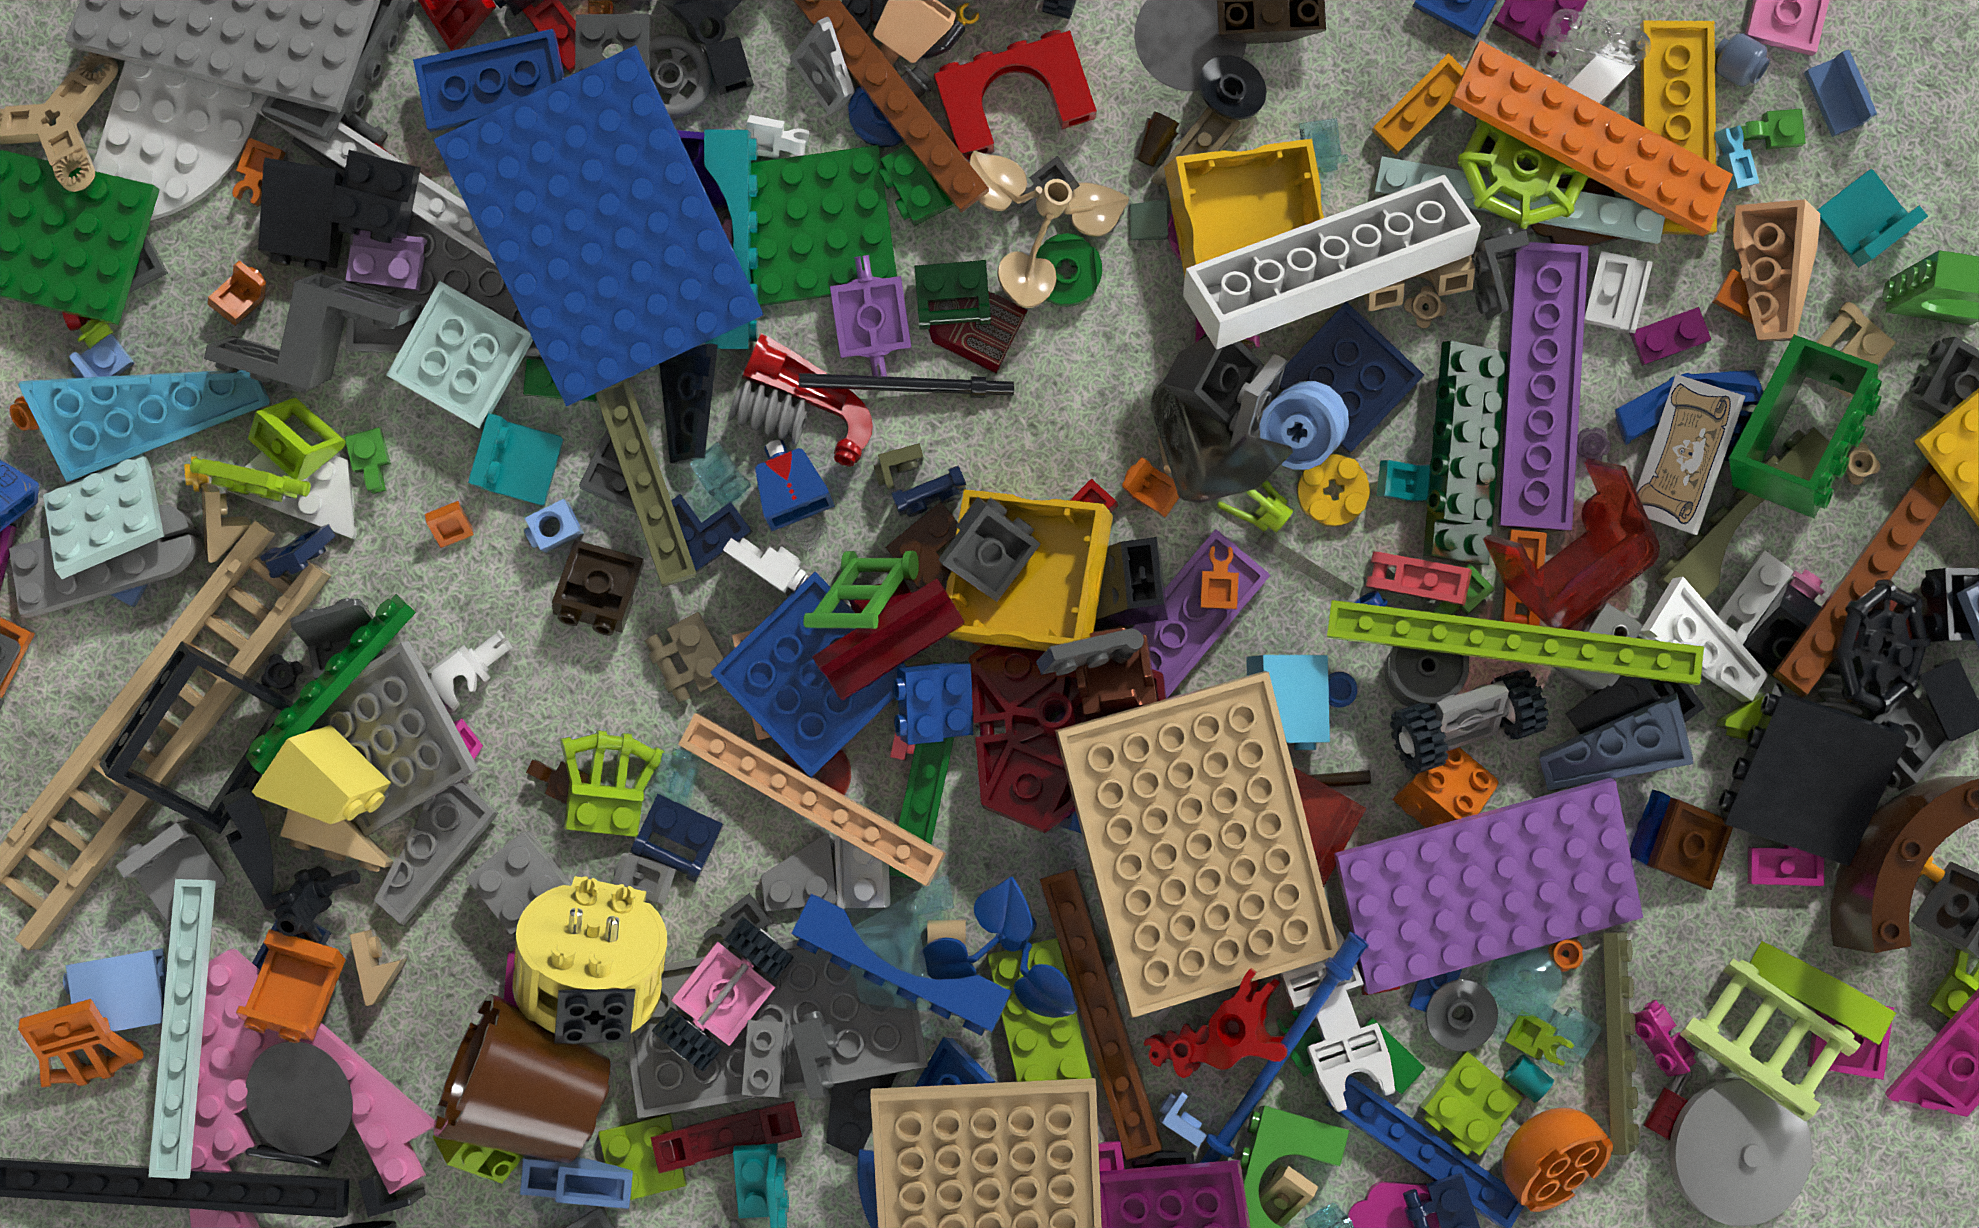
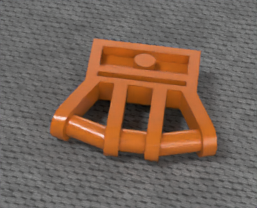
[18,999,144,1087]

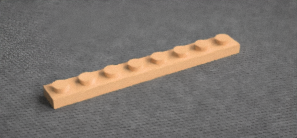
[678,713,946,886]

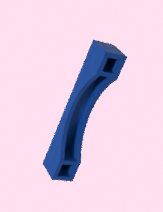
[791,894,1011,1036]

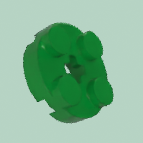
[1036,233,1102,307]

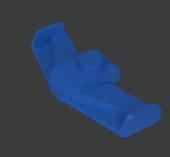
[1615,370,1764,445]

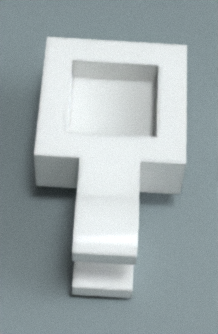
[746,115,809,159]

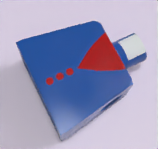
[755,440,835,532]

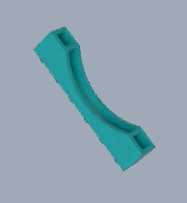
[704,129,758,349]

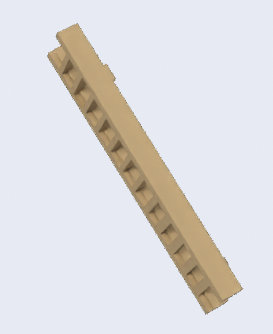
[0,521,331,951]

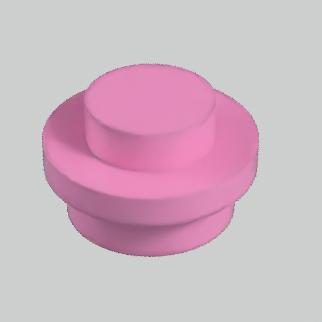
[1790,569,1825,601]

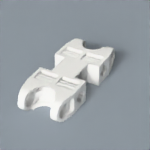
[1280,923,1395,1112]

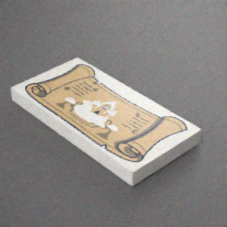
[1629,374,1745,535]

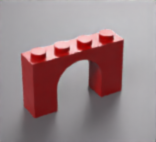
[934,30,1097,160]

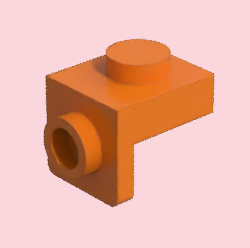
[207,261,266,326]
[1122,457,1185,518]

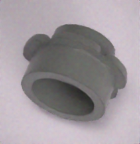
[901,65,932,98]

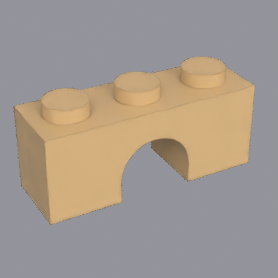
[1363,255,1475,312]

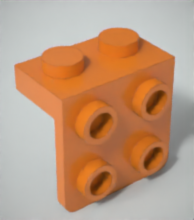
[1392,747,1498,828]

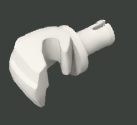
[427,630,514,713]

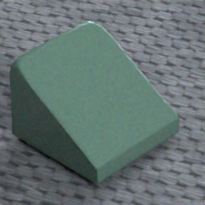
[1130,200,1168,240]

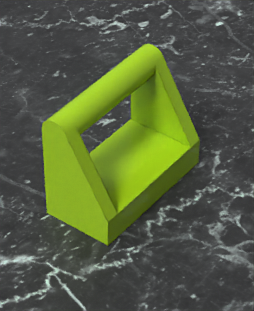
[248,397,346,480]

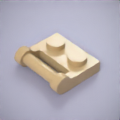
[1817,302,1896,398]

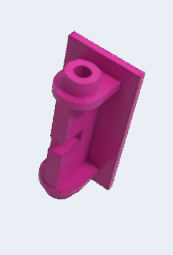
[1633,1000,1696,1077]

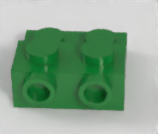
[878,129,955,227]

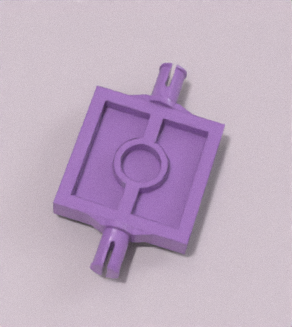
[830,255,912,376]

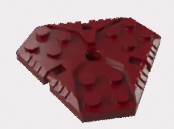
[968,644,1167,834]

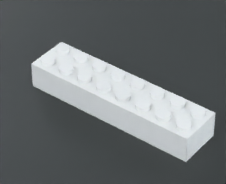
[1183,175,1481,350]

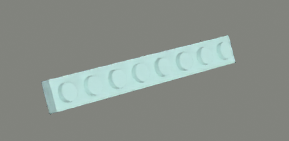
[1374,156,1665,244]
[148,879,216,1179]

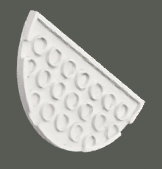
[93,61,261,220]

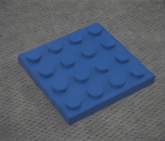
[710,571,907,777]

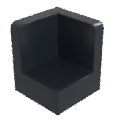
[705,37,754,95]

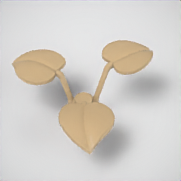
[969,150,1129,308]

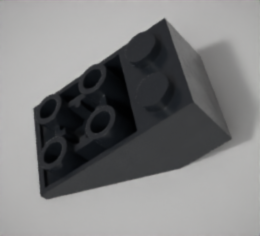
[1094,537,1168,630]
[1565,675,1705,735]

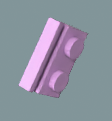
[346,230,427,291]

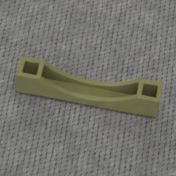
[1655,427,1829,600]

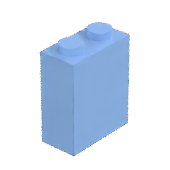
[63,948,167,1032]

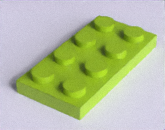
[987,938,1092,1082]

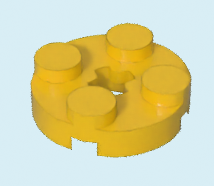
[1297,454,1370,527]

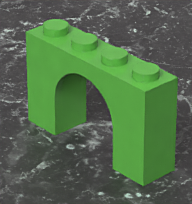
[1882,250,1979,326]
[1239,1105,1350,1228]

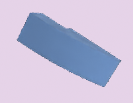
[520,1155,633,1209]

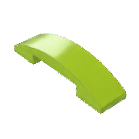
[1750,941,1896,1045]

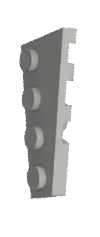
[374,780,499,925]

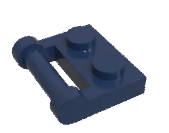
[891,465,966,517]
[630,794,724,883]

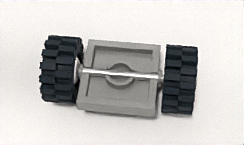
[1390,669,1549,774]

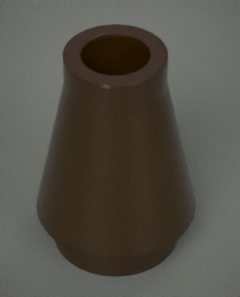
[1135,111,1179,168]

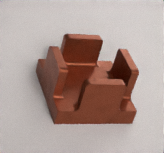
[1075,628,1157,719]

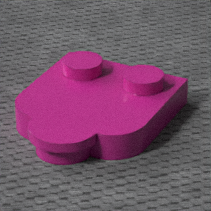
[1348,1181,1439,1228]

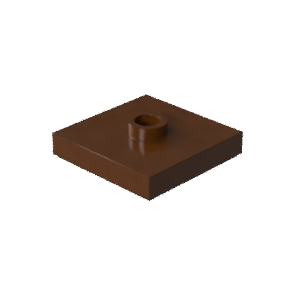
[1647,798,1733,890]

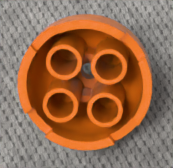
[1502,1107,1613,1212]

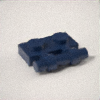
[1403,1173,1480,1228]

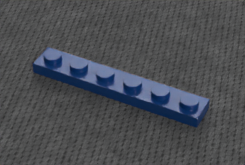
[1325,1075,1524,1228]

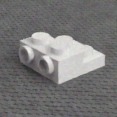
[723,538,809,596]

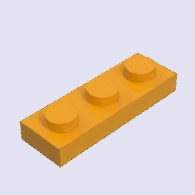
[1371,53,1465,155]

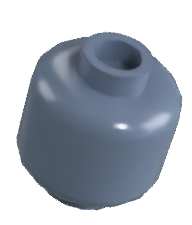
[1715,33,1770,87]

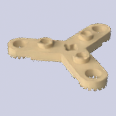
[0,52,118,192]

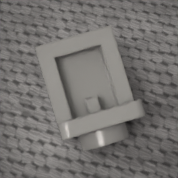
[612,853,676,904]

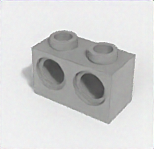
[742,1020,789,1099]

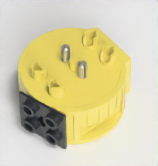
[512,876,667,1044]

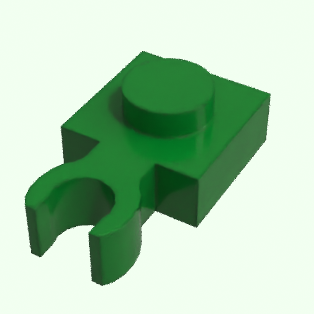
[1276,1009,1334,1077]

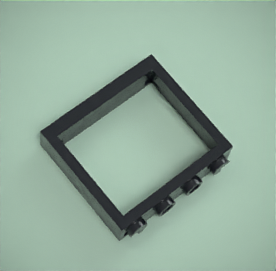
[99,641,294,834]

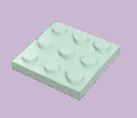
[386,281,533,430]
[43,453,164,579]

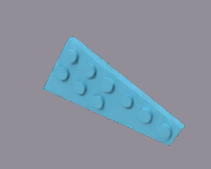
[18,370,270,482]

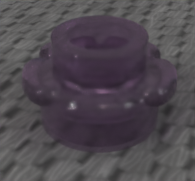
[1577,427,1611,462]

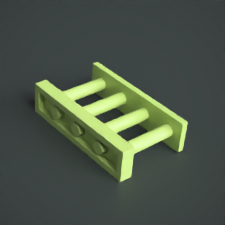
[1679,958,1861,1122]

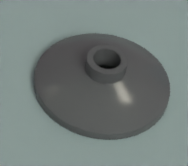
[1425,979,1498,1051]

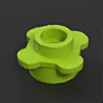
[77,319,114,349]

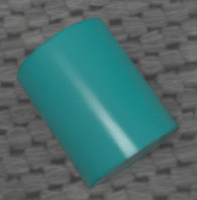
[1504,1054,1554,1103]

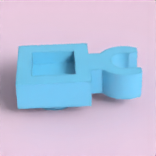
[1715,125,1759,192]

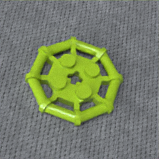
[1458,118,1590,229]

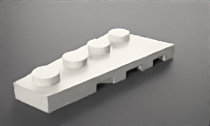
[1640,577,1768,702]

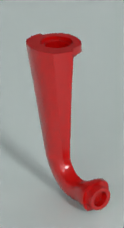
[741,333,873,467]

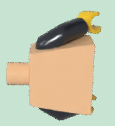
[870,0,979,66]

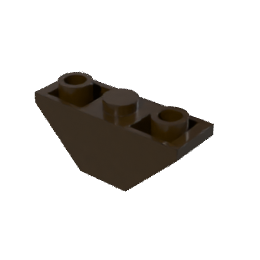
[1216,0,1326,44]

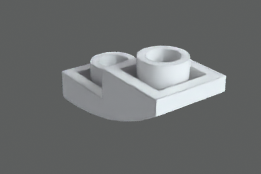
[1567,43,1636,104]

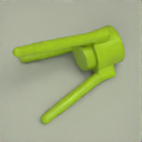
[1217,450,1293,533]

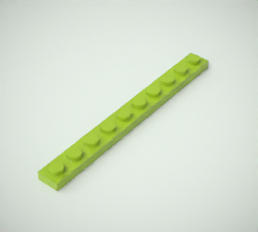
[1327,600,1704,685]

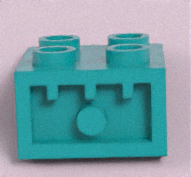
[1817,169,1928,268]
[468,413,564,506]
[733,1144,789,1228]

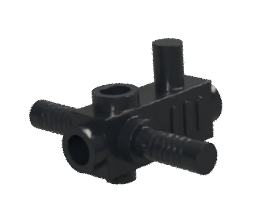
[263,866,360,943]

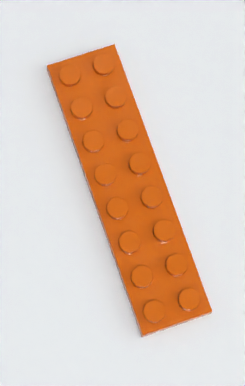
[1449,40,1733,237]

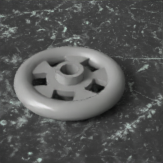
[650,34,713,119]

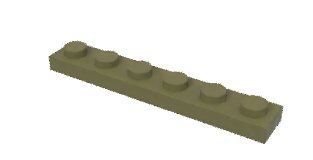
[595,378,697,588]
[1603,931,1640,1155]

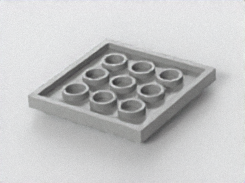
[308,641,479,837]

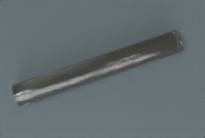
[1255,532,1355,600]

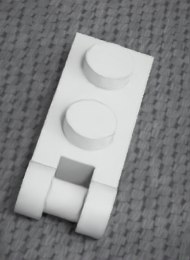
[1716,550,1794,645]

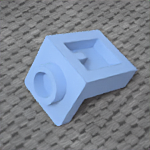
[69,334,135,378]
[1158,1089,1207,1148]

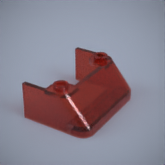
[1483,458,1660,630]

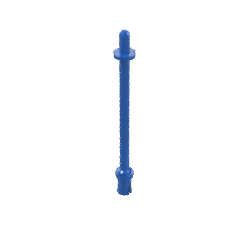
[1200,932,1369,1163]

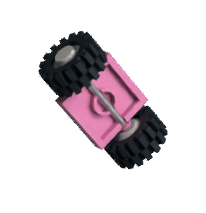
[652,916,794,1072]

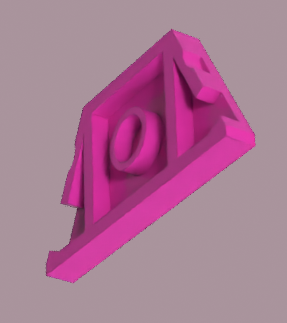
[1885,989,1979,1117]

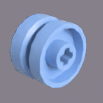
[1259,381,1349,470]

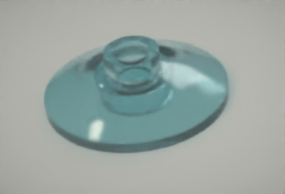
[1488,947,1562,1016]

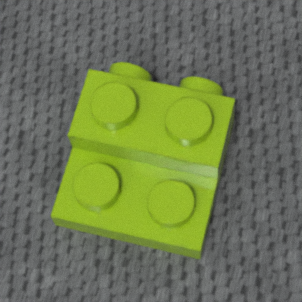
[1419,1051,1523,1156]

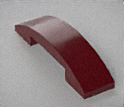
[651,1101,802,1174]

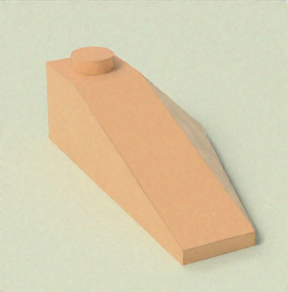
[1733,199,1820,342]

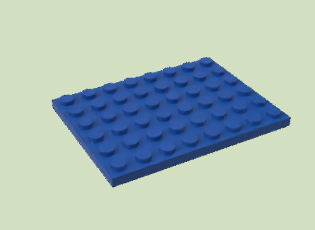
[433,45,764,407]

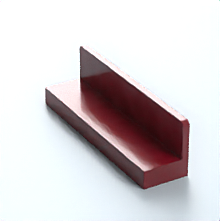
[812,578,965,700]

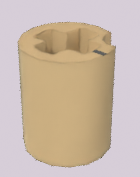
[927,920,966,946]

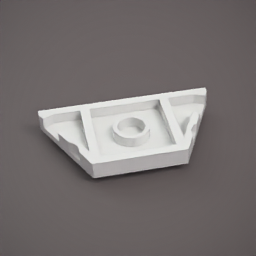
[223,452,357,540]

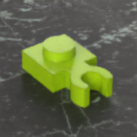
[1505,1009,1574,1066]

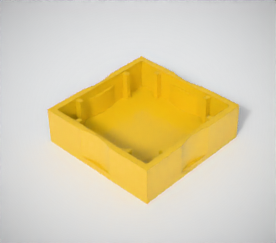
[1164,138,1324,277]
[946,489,1113,651]

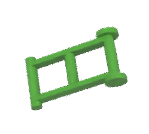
[803,551,919,629]

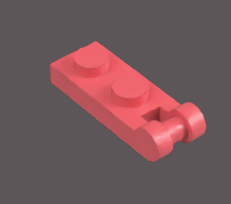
[1365,551,1472,606]

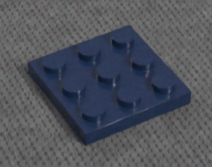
[1279,302,1424,454]

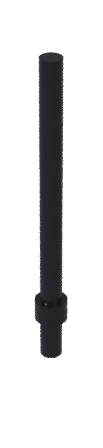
[798,373,1014,398]

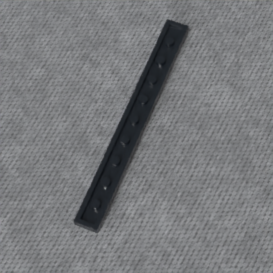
[0,1157,350,1218]

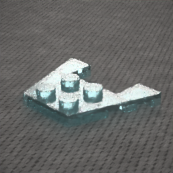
[853,875,955,1016]

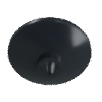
[1198,55,1267,120]

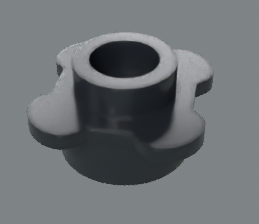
[261,654,303,695]

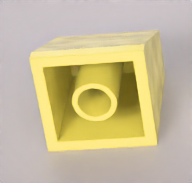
[252,725,391,824]

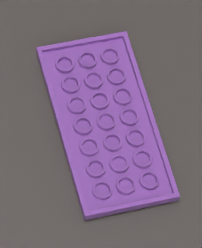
[1334,778,1643,995]

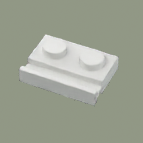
[1584,251,1653,334]
[834,836,891,909]

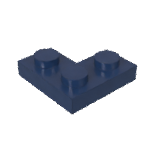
[671,494,753,573]

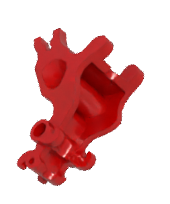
[1143,967,1288,1078]

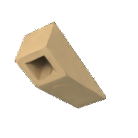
[280,809,393,872]

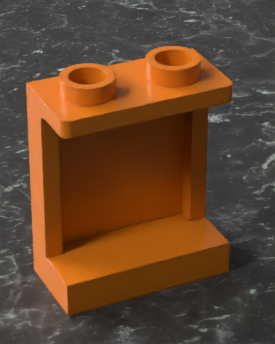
[236,929,346,1043]

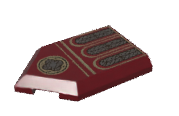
[916,291,1028,374]

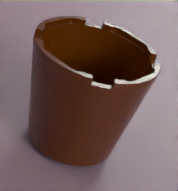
[433,994,611,1163]

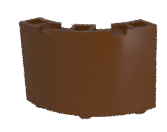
[1830,776,1979,953]

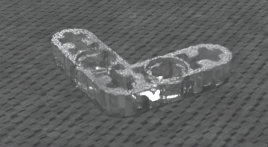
[1534,8,1651,85]

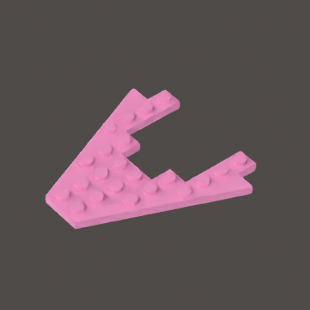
[189,949,435,1228]

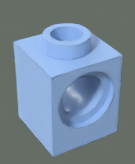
[524,499,584,553]

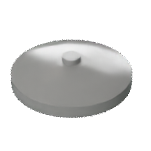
[1669,1077,1812,1226]

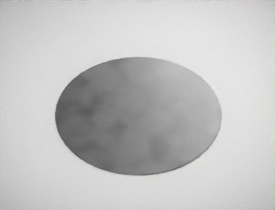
[1134,0,1247,91]
[246,1041,353,1156]

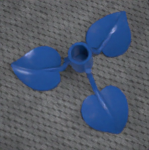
[918,877,1078,1018]

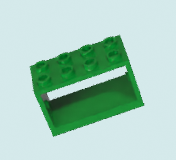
[1729,334,1882,518]

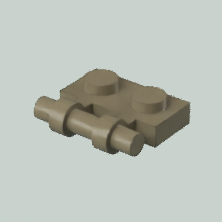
[645,612,724,704]

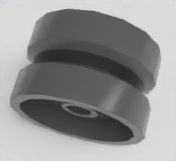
[1385,646,1469,711]

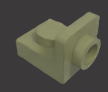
[873,443,924,492]

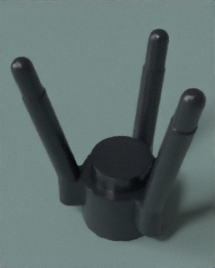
[245,1143,338,1171]

